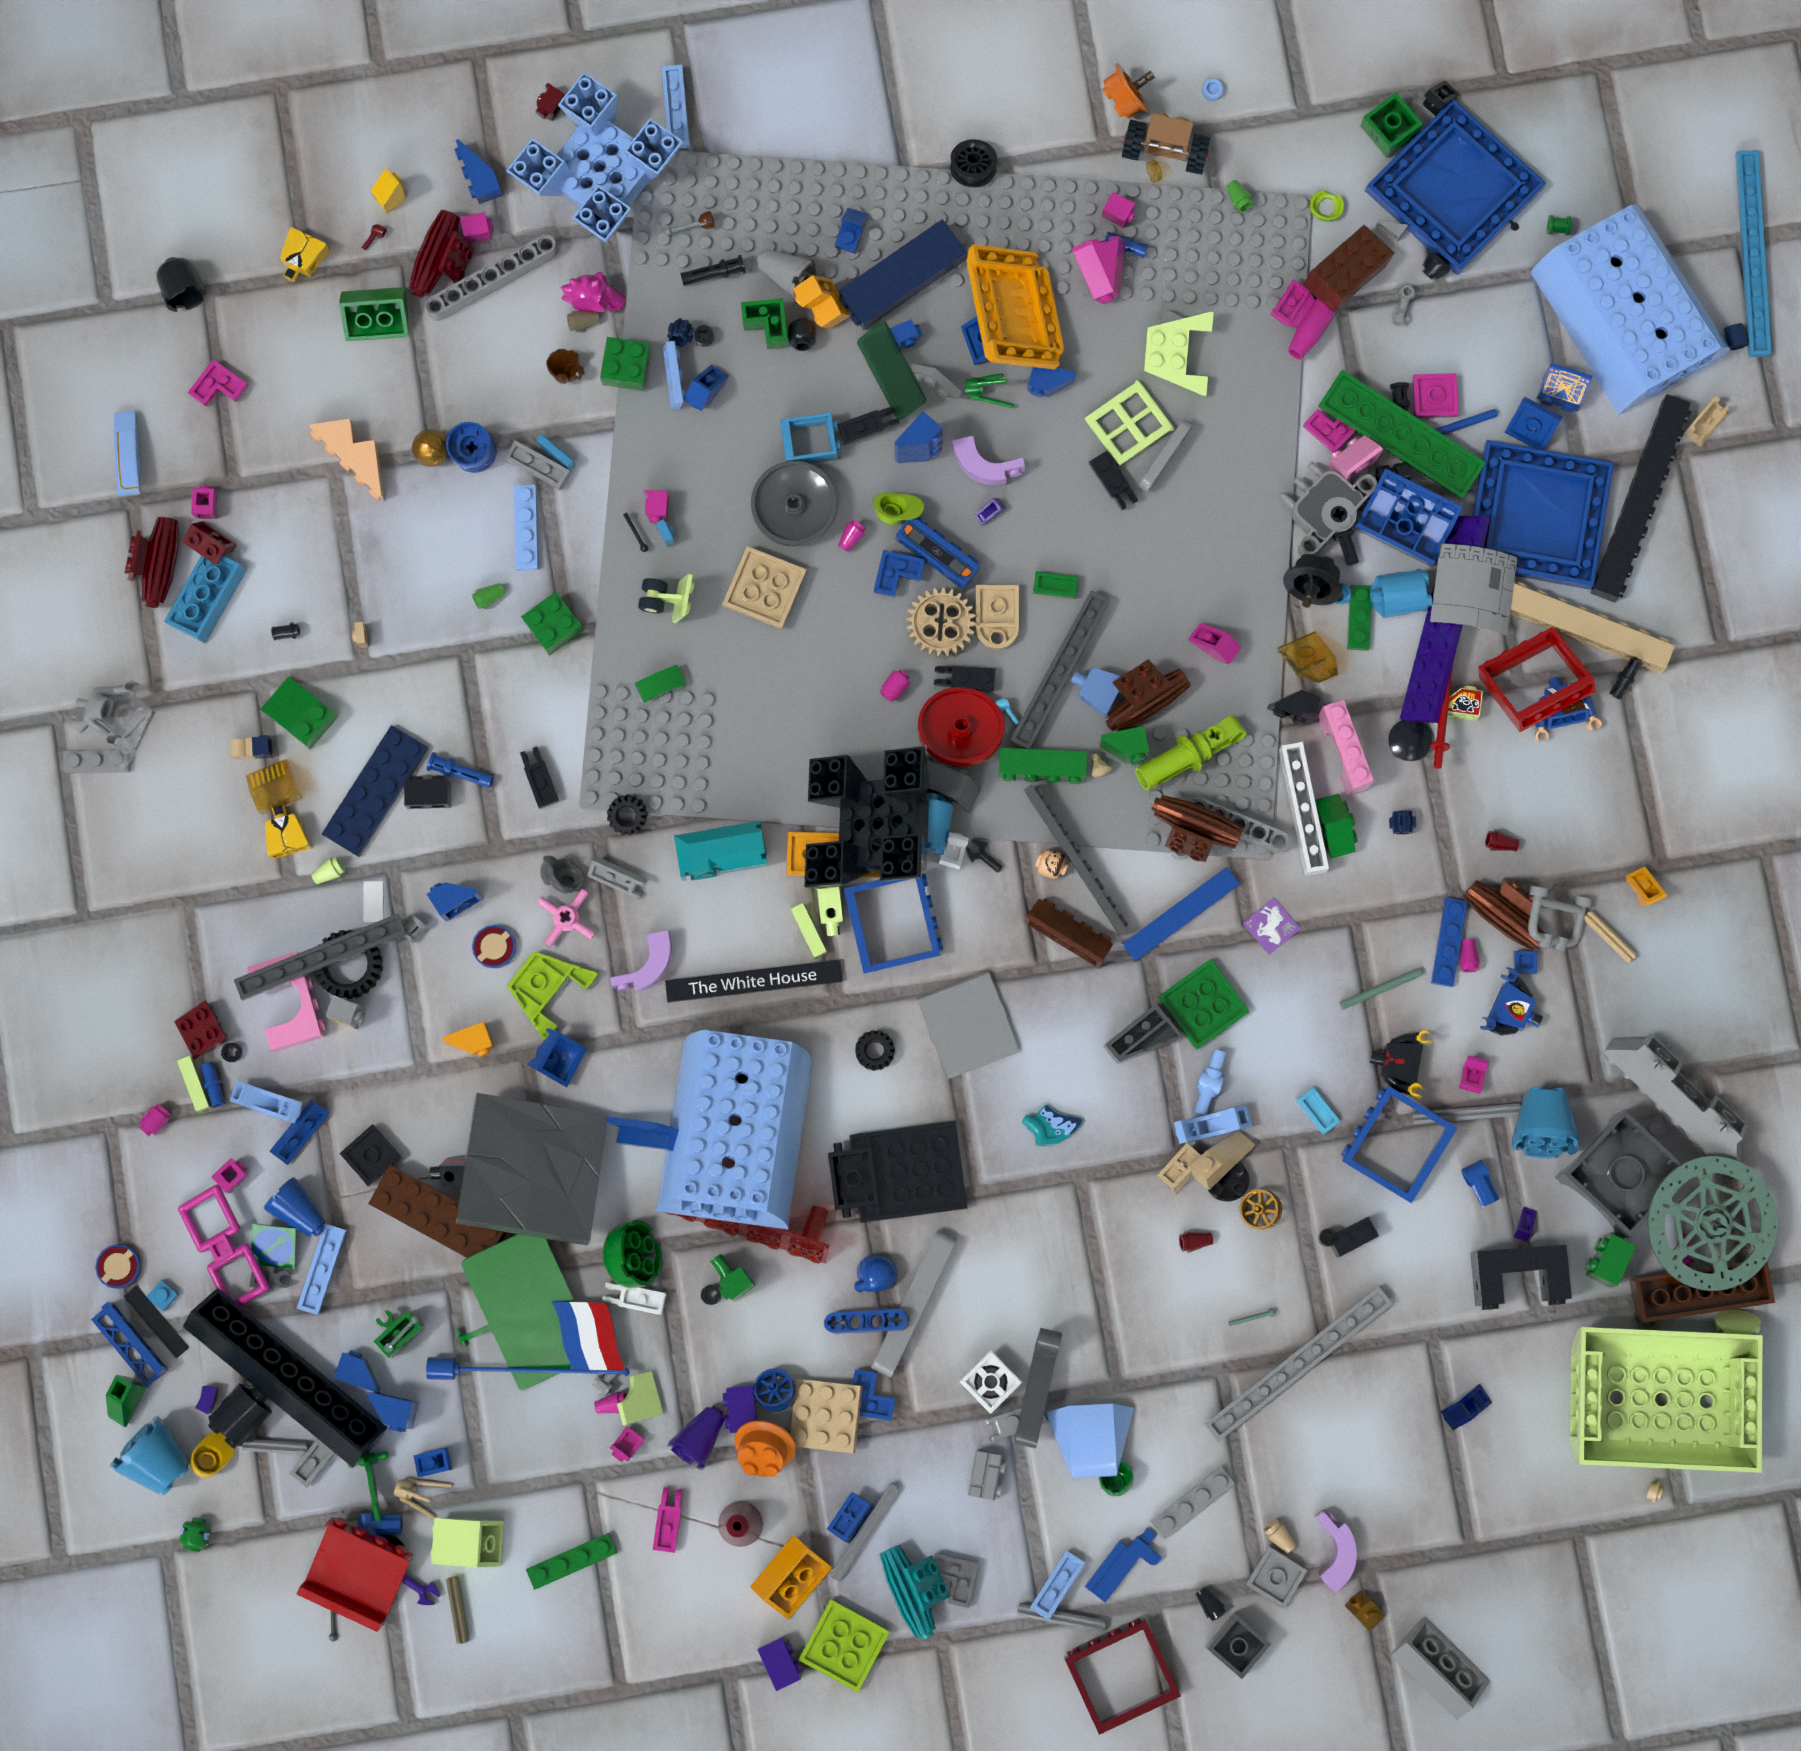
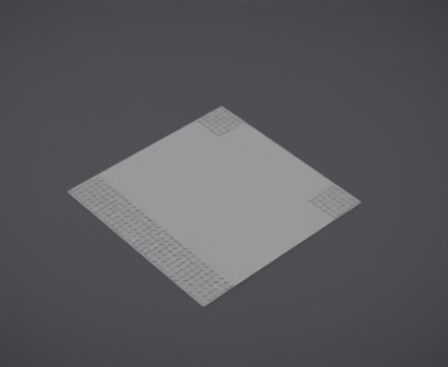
[579,150,1312,860]

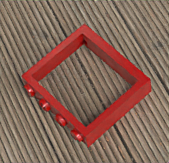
[1478,627,1596,732]

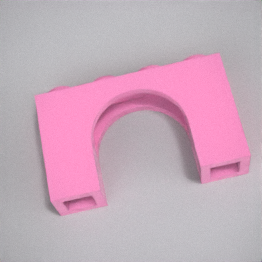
[1317,700,1374,797]
[247,952,326,1052]

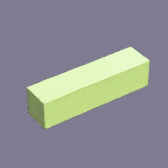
[791,903,827,959]
[177,1056,211,1112]

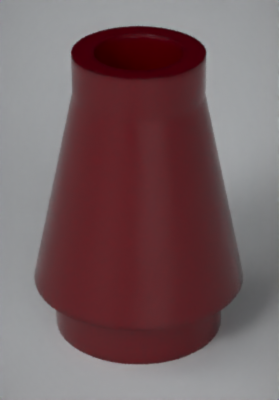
[1485,830,1519,852]
[1179,1231,1213,1253]

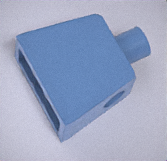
[1071,667,1121,718]

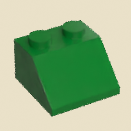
[1099,726,1150,766]

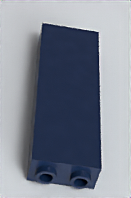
[839,219,967,330]

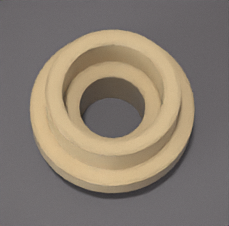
[1647,1481,1664,1503]

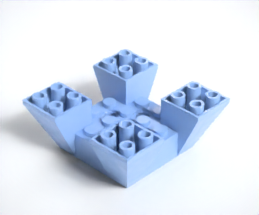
[506,72,684,243]

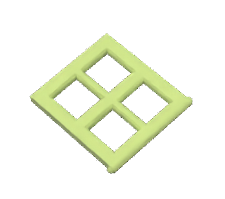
[1084,380,1174,467]

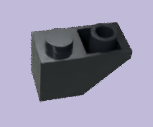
[1267,690,1321,726]

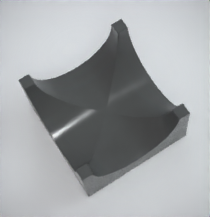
[1555,1110,1686,1239]

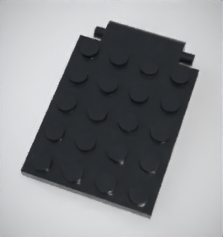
[828,1121,968,1223]

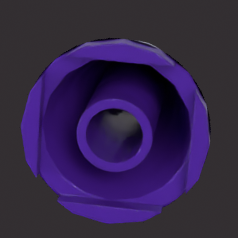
[667,1406,725,1470]

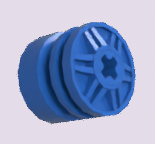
[446,421,497,473]

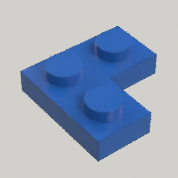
[874,550,925,598]
[852,1369,895,1421]

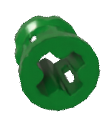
[1547,215,1572,235]

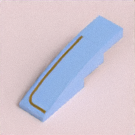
[114,411,141,496]

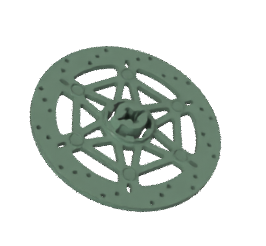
[1647,1156,1778,1291]

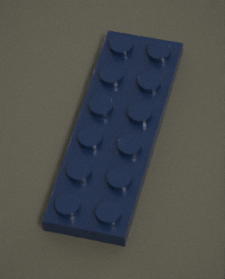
[321,725,429,857]

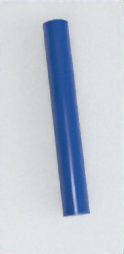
[1435,409,1498,435]

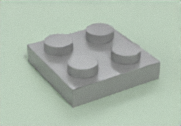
[1245,1546,1307,1609]

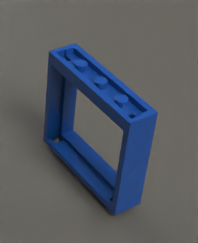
[843,873,943,974]
[1341,1085,1458,1204]

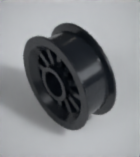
[950,139,997,187]

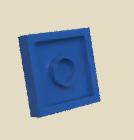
[1504,396,1563,450]

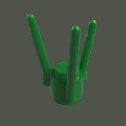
[965,373,1014,408]

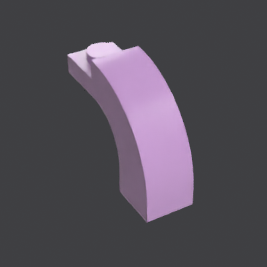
[952,436,1025,486]
[610,930,672,993]
[1314,1511,1357,1593]

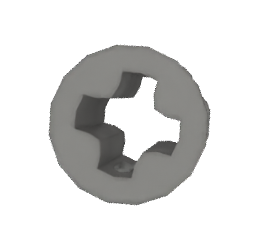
[405,915,428,943]

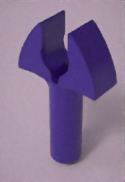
[402,1574,440,1605]

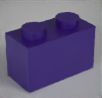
[723,1386,757,1433]
[757,1636,803,1691]

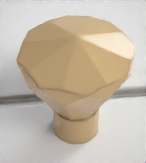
[1091,753,1111,778]

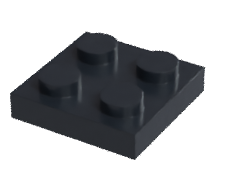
[339,1124,402,1187]

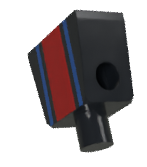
[430,1155,466,1187]

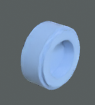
[1202,78,1224,101]

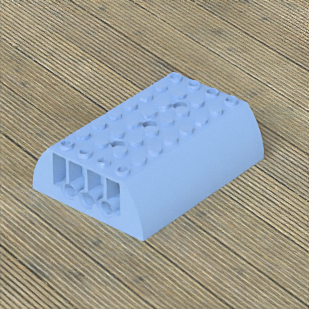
[1530,204,1730,415]
[656,1030,813,1230]

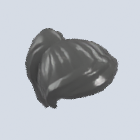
[540,855,585,894]

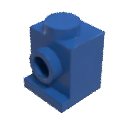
[888,319,923,355]

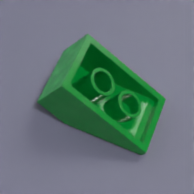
[261,676,338,750]

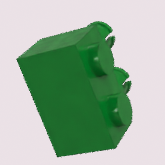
[710,1254,755,1301]

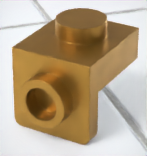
[1345,1591,1385,1631]

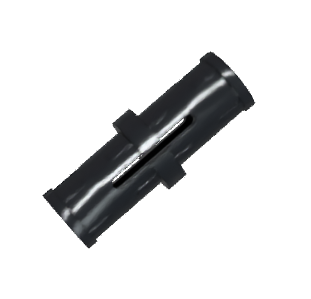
[1609,656,1643,700]

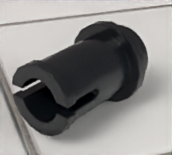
[271,622,300,641]

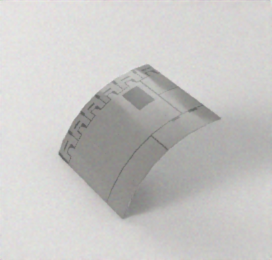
[1430,544,1517,635]

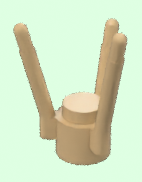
[394,1477,452,1519]

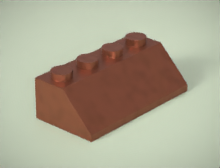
[1025,898,1113,969]

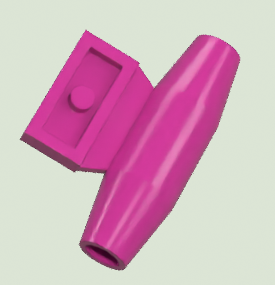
[1270,279,1337,360]

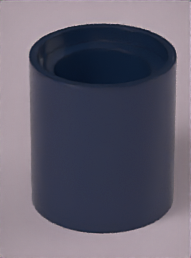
[1724,323,1748,351]

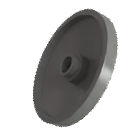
[751,461,837,547]

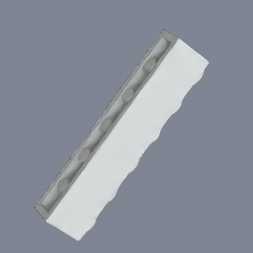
[1279,742,1329,877]

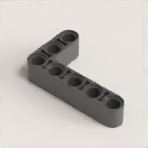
[1014,1328,1062,1448]

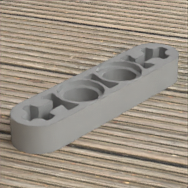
[1139,419,1193,493]

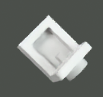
[938,832,969,870]

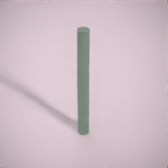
[1339,967,1423,1010]

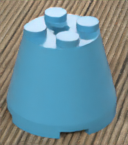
[1512,1086,1580,1159]
[110,1416,189,1495]

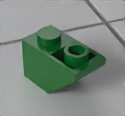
[106,1375,147,1427]

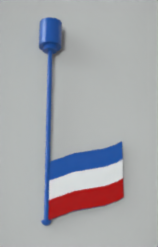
[426,1302,630,1380]

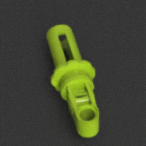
[1135,715,1247,791]

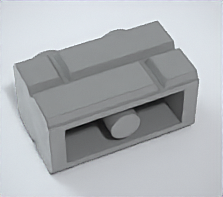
[968,1450,1006,1500]

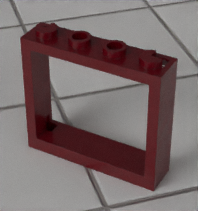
[1064,1618,1181,1735]

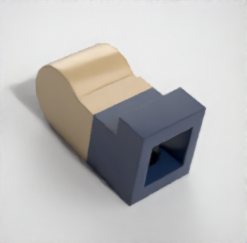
[230,735,272,759]

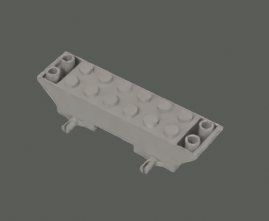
[1603,1033,1748,1173]

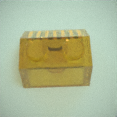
[246,759,302,815]

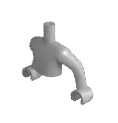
[76,680,139,748]

